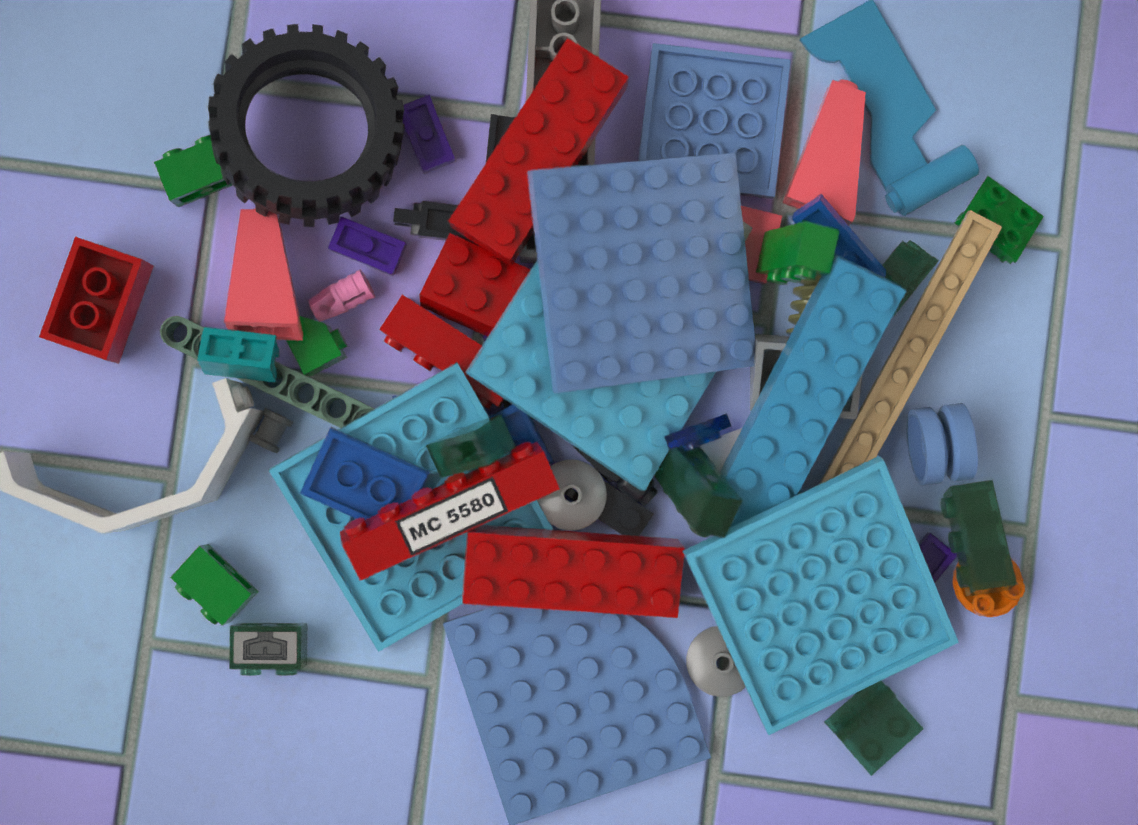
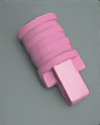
[308,269,375,322]

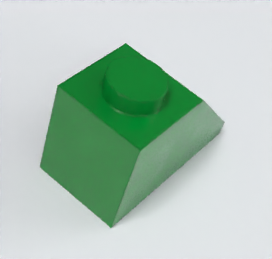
[286,316,348,377]

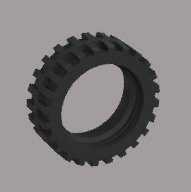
[208,24,405,227]

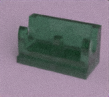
[882,240,939,316]

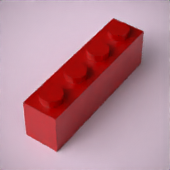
[379,294,505,409]

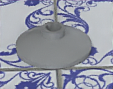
[537,460,607,530]
[686,626,745,697]

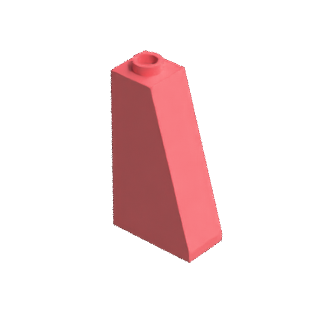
[782,79,866,226]
[224,208,303,341]

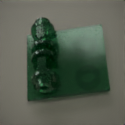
[824,681,923,776]

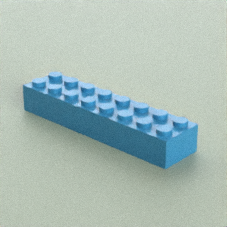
[703,253,906,528]

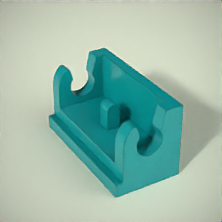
[197,327,279,382]

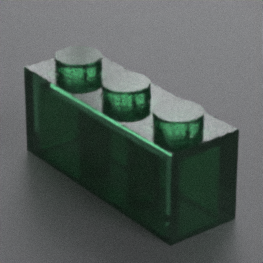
[654,441,743,538]
[940,480,1017,597]

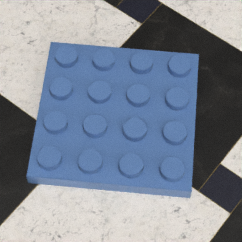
[638,43,791,199]

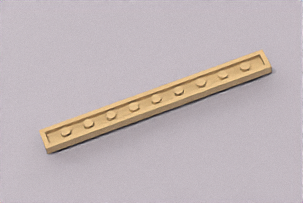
[819,210,1002,485]

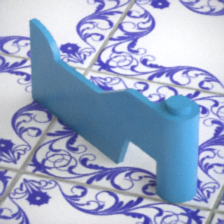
[800,0,979,216]

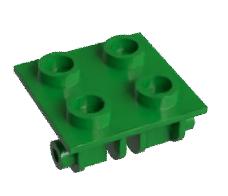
[954,176,1044,264]

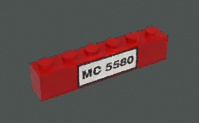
[340,442,560,581]

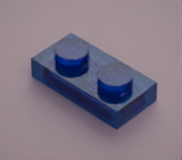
[664,413,732,452]

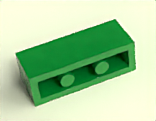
[756,221,839,285]

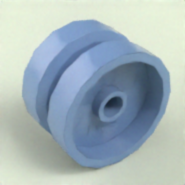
[906,403,978,486]

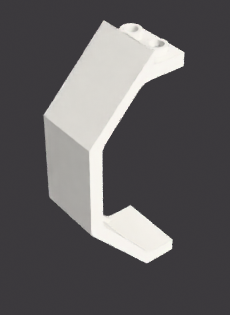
[0,378,264,534]

